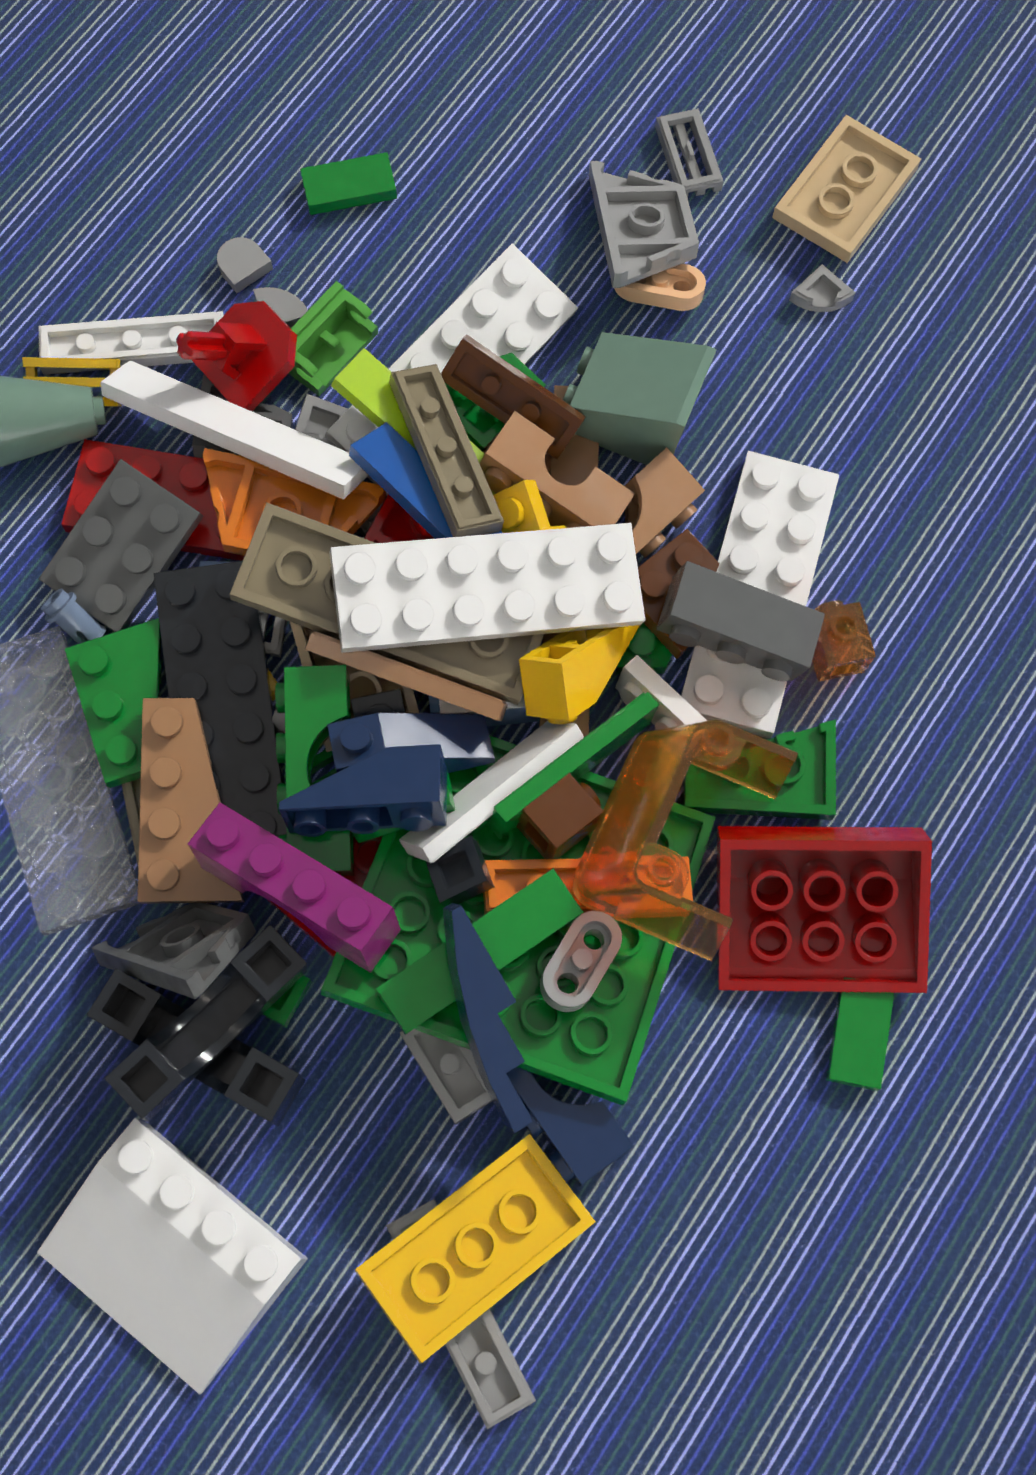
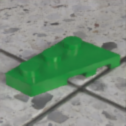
[65,618,162,789]
[683,719,836,820]

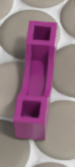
[187,802,401,973]

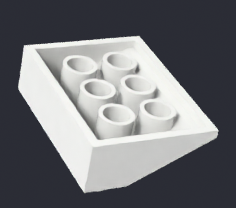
[37,1118,308,1394]

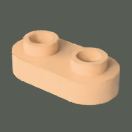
[614,264,706,311]

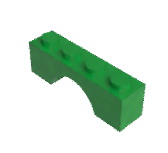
[275,665,354,876]

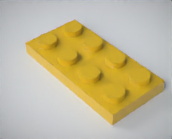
[355,1134,596,1364]

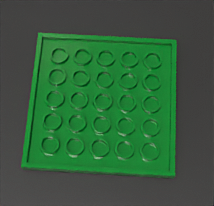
[321,735,716,1106]

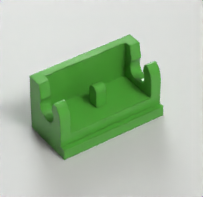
[288,281,378,396]

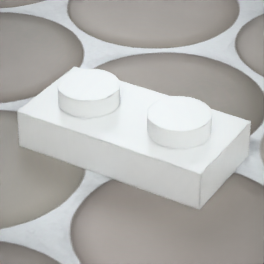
[615,655,709,754]

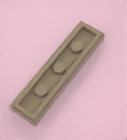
[389,364,504,537]

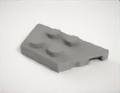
[589,161,699,288]

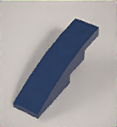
[443,903,534,1133]

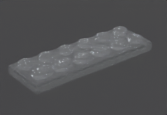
[0,626,141,936]

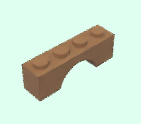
[625,447,705,558]

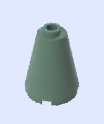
[0,375,107,468]

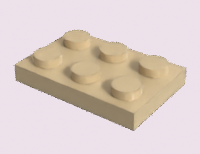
[772,115,921,263]

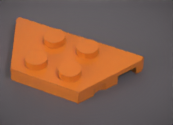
[203,448,386,556]

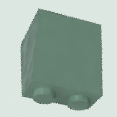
[563,332,717,465]

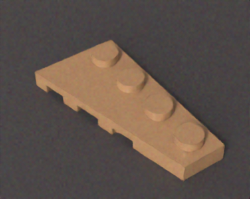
[137,698,244,904]

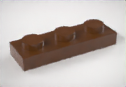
[441,334,586,459]

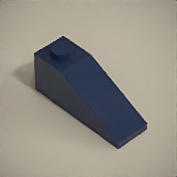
[327,713,495,773]

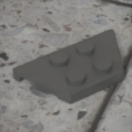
[91,903,256,999]

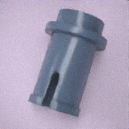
[41,588,106,644]

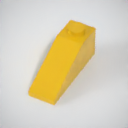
[519,625,640,724]

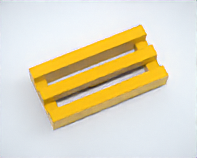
[22,357,122,406]

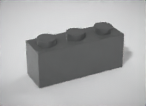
[656,561,825,681]

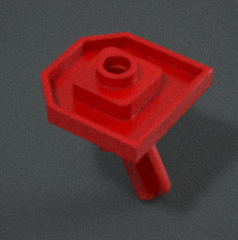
[176,301,297,411]

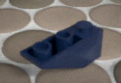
[279,744,447,837]

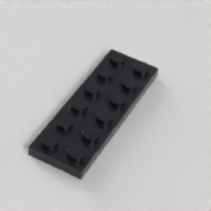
[154,561,287,837]

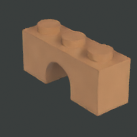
[479,411,635,528]

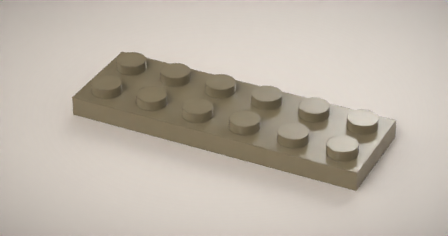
[230,502,544,705]

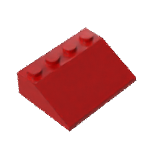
[717,826,932,993]

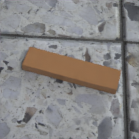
[305,631,508,721]

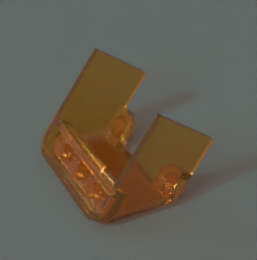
[573,720,798,961]

